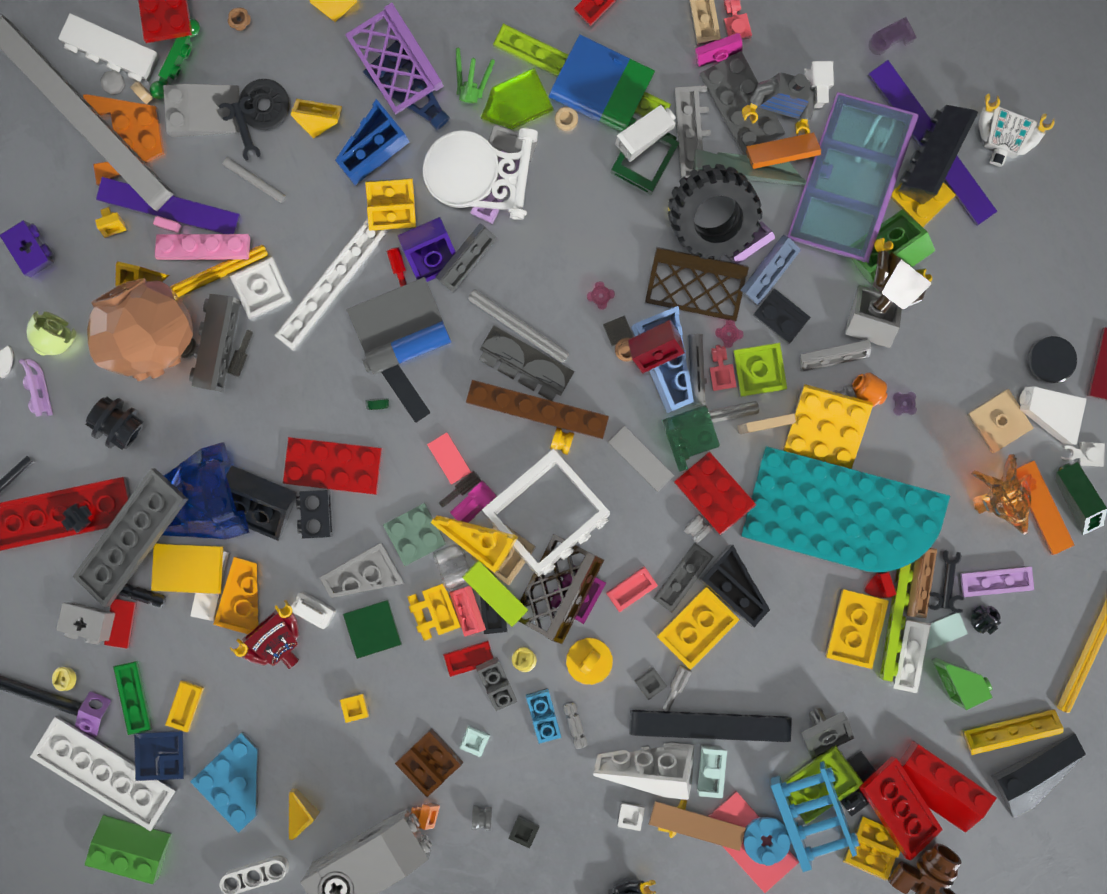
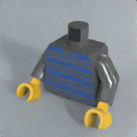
[742,73,815,136]

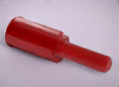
[386,247,407,287]

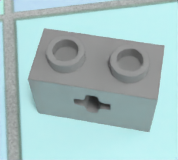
[56,602,115,644]

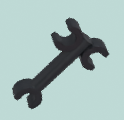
[219,96,261,161]
[929,550,964,613]

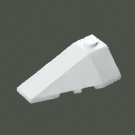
[593,742,694,800]

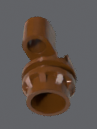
[888,843,962,894]

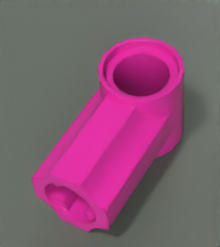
[450,480,497,523]

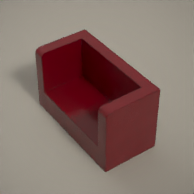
[628,320,685,374]

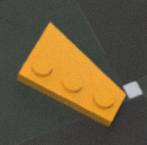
[213,556,258,634]

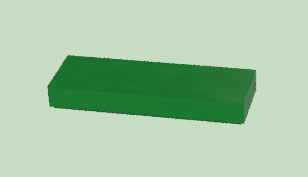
[113,661,152,735]

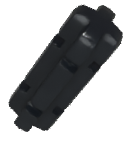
[119,583,166,608]

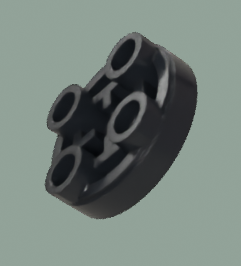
[1028,336,1077,383]

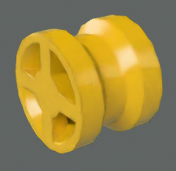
[550,427,575,455]

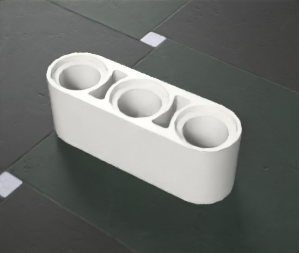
[219,855,289,894]

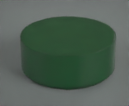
[365,398,389,410]

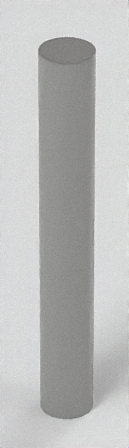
[222,157,286,203]

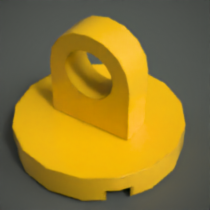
[566,638,613,685]

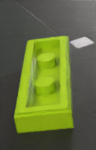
[462,561,528,627]

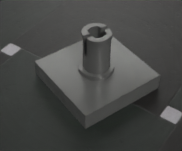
[801,708,854,759]

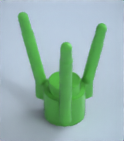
[456,47,495,103]

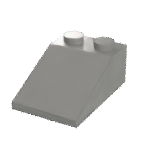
[163,84,240,137]

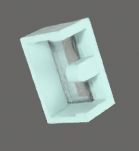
[697,745,727,798]

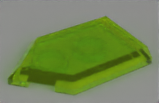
[481,68,554,130]

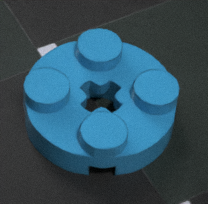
[743,817,791,866]

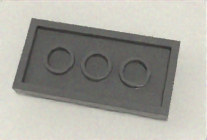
[700,51,785,155]

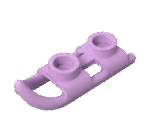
[19,359,53,417]

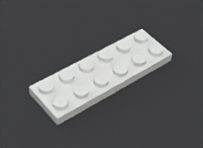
[30,716,177,831]

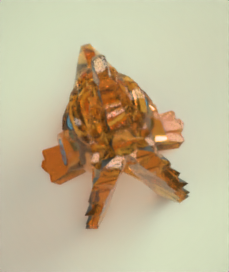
[971,454,1037,535]

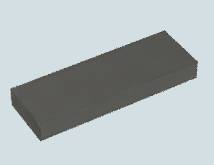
[436,223,497,292]
[653,542,714,613]

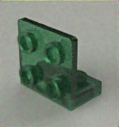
[662,405,720,472]

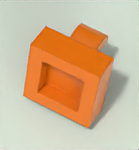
[410,803,440,830]

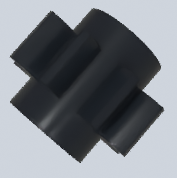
[61,503,92,533]
[971,604,1001,635]

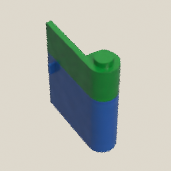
[549,34,655,132]

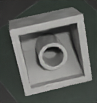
[845,285,902,348]

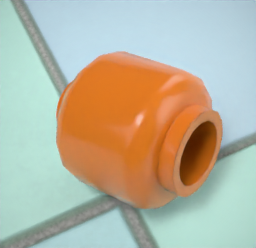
[852,372,888,407]

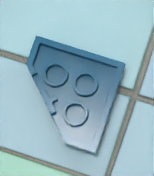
[190,732,259,833]

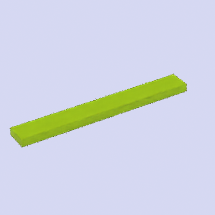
[493,23,671,118]

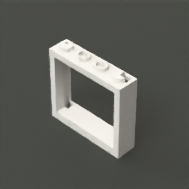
[482,449,610,577]

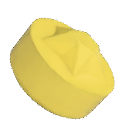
[512,647,537,672]
[52,667,76,691]

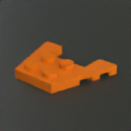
[83,94,164,186]

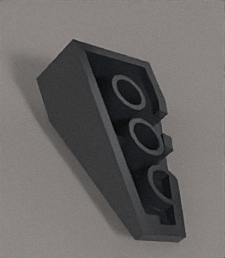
[991,733,1086,818]

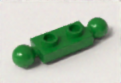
[150,18,200,100]

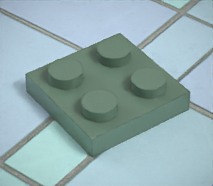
[383,503,446,566]

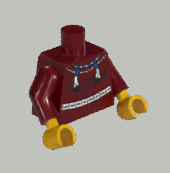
[230,600,299,669]

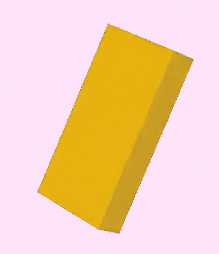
[165,680,204,732]

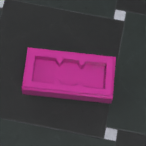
[695,33,743,67]

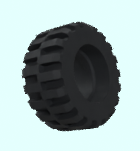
[668,164,762,260]

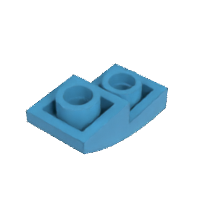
[526,689,562,744]

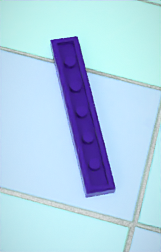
[96,177,240,234]

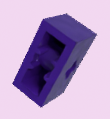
[0,220,54,277]

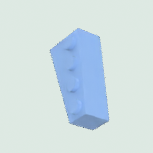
[631,306,694,413]

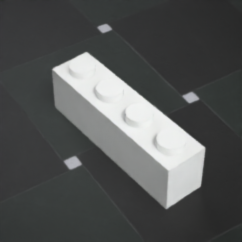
[58,13,160,82]

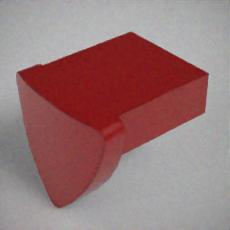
[864,572,897,598]

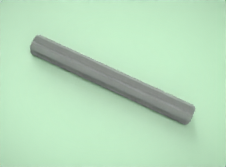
[468,290,569,363]

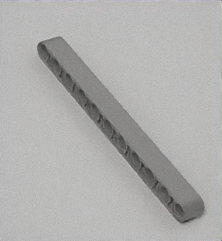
[0,14,174,211]

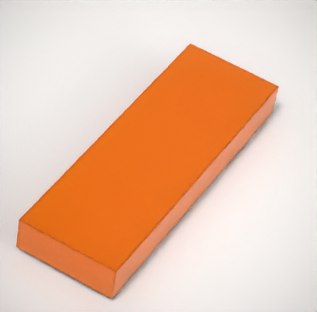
[746,132,821,169]

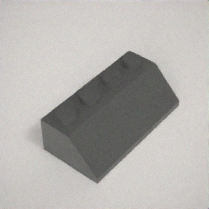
[189,294,241,392]

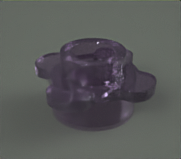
[893,392,917,416]

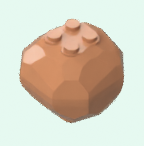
[87,278,193,381]

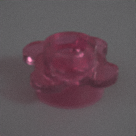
[587,281,615,309]
[715,320,743,348]

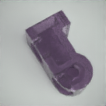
[868,17,917,55]

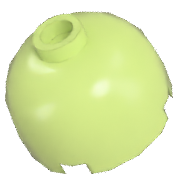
[26,311,76,356]

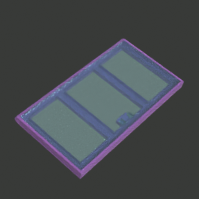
[787,92,919,263]

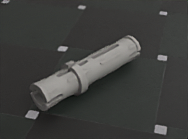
[688,334,707,405]

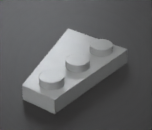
[320,543,404,598]

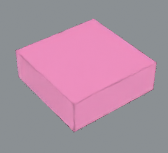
[153,216,182,234]

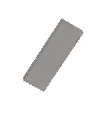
[799,340,872,371]
[608,426,674,492]

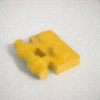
[407,583,461,641]

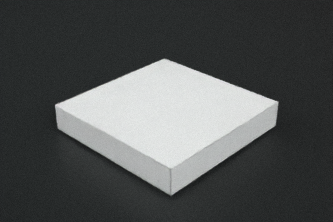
[230,257,292,319]

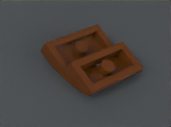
[395,728,464,797]

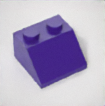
[397,217,456,282]

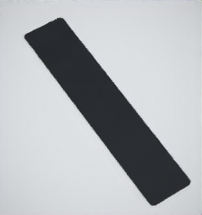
[381,365,430,423]

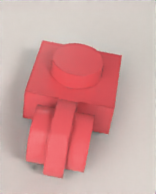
[723,0,752,40]
[709,345,737,391]

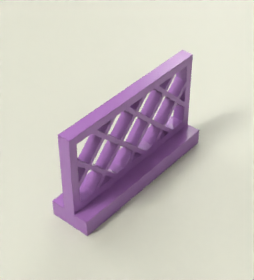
[345,3,444,115]

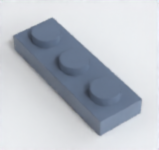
[741,235,801,305]

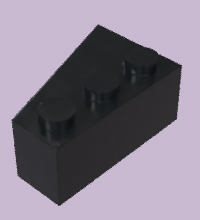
[699,544,770,628]

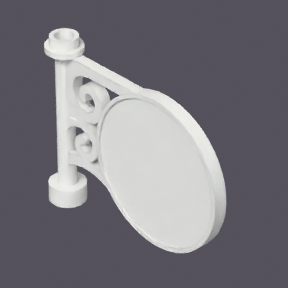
[423,128,538,220]

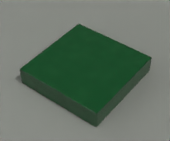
[343,600,402,659]

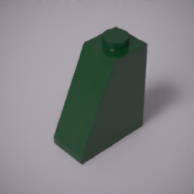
[1055,462,1107,535]

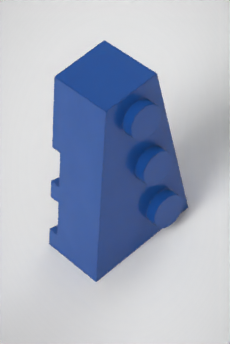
[335,99,410,185]

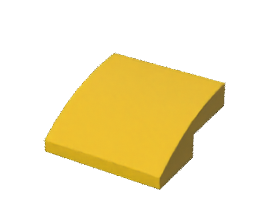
[365,178,416,231]
[842,817,900,881]

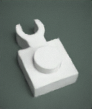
[1062,442,1105,467]

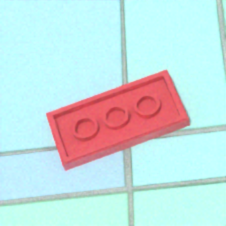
[708,791,799,893]

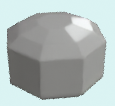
[100,70,125,95]

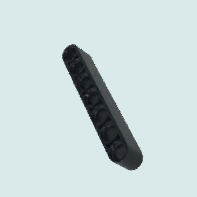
[629,710,792,742]

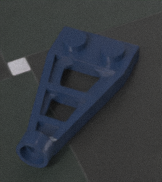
[362,40,450,130]

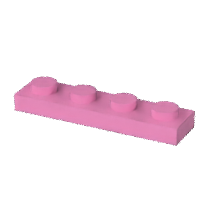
[155,234,250,260]

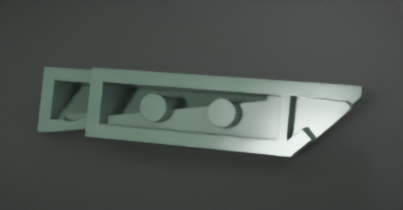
[693,149,806,186]

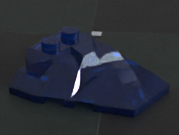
[162,442,250,539]

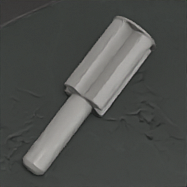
[663,665,692,712]

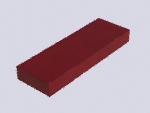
[1087,327,1107,400]

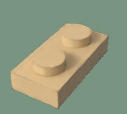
[689,0,721,45]

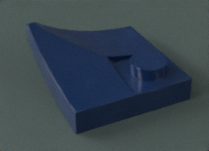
[134,731,184,781]

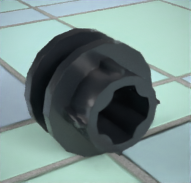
[85,397,143,450]

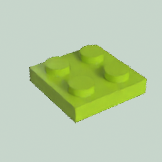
[733,343,787,397]

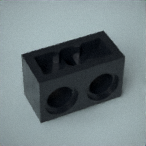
[296,490,333,539]

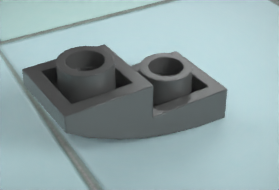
[476,657,517,711]

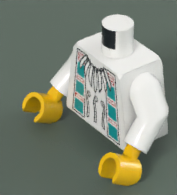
[978,94,1055,167]

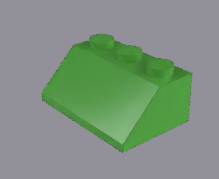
[849,209,935,291]
[931,658,993,710]
[85,815,171,884]

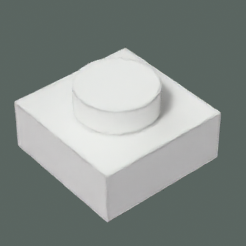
[617,802,645,831]

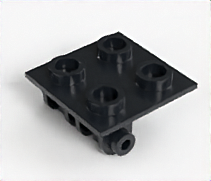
[840,751,876,817]

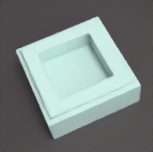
[459,726,490,757]

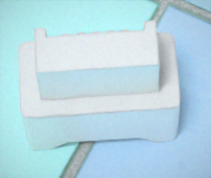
[804,61,834,108]
[291,591,336,629]

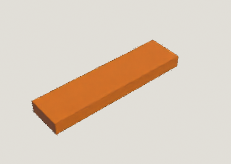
[1011,460,1074,555]

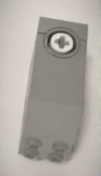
[300,810,432,894]

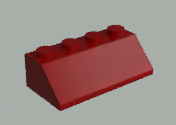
[899,741,997,833]

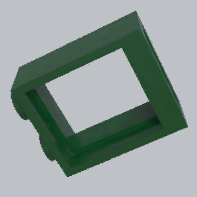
[611,132,679,195]

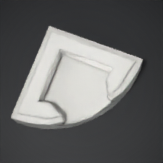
[0,346,14,378]

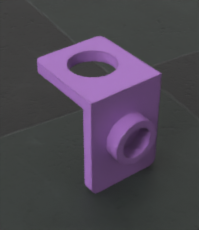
[75,692,111,737]

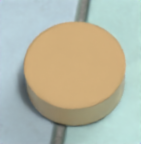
[130,81,153,104]
[555,106,578,131]

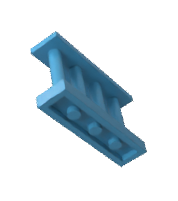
[770,761,860,872]

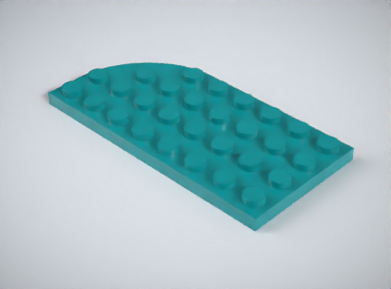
[741,446,950,572]

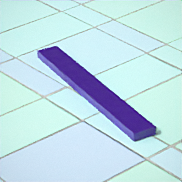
[868,60,997,226]

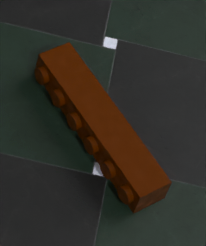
[466,380,609,439]

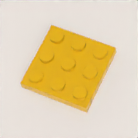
[784,384,873,469]

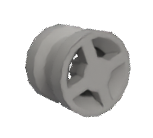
[683,514,713,544]

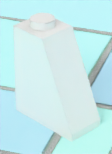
[615,105,676,162]
[1020,387,1086,445]

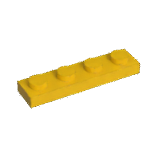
[964,709,1063,755]

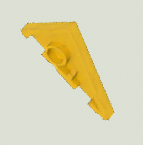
[431,515,518,573]

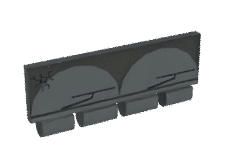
[479,325,575,401]

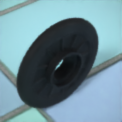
[238,79,290,130]

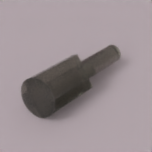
[226,330,253,377]
[439,471,482,507]

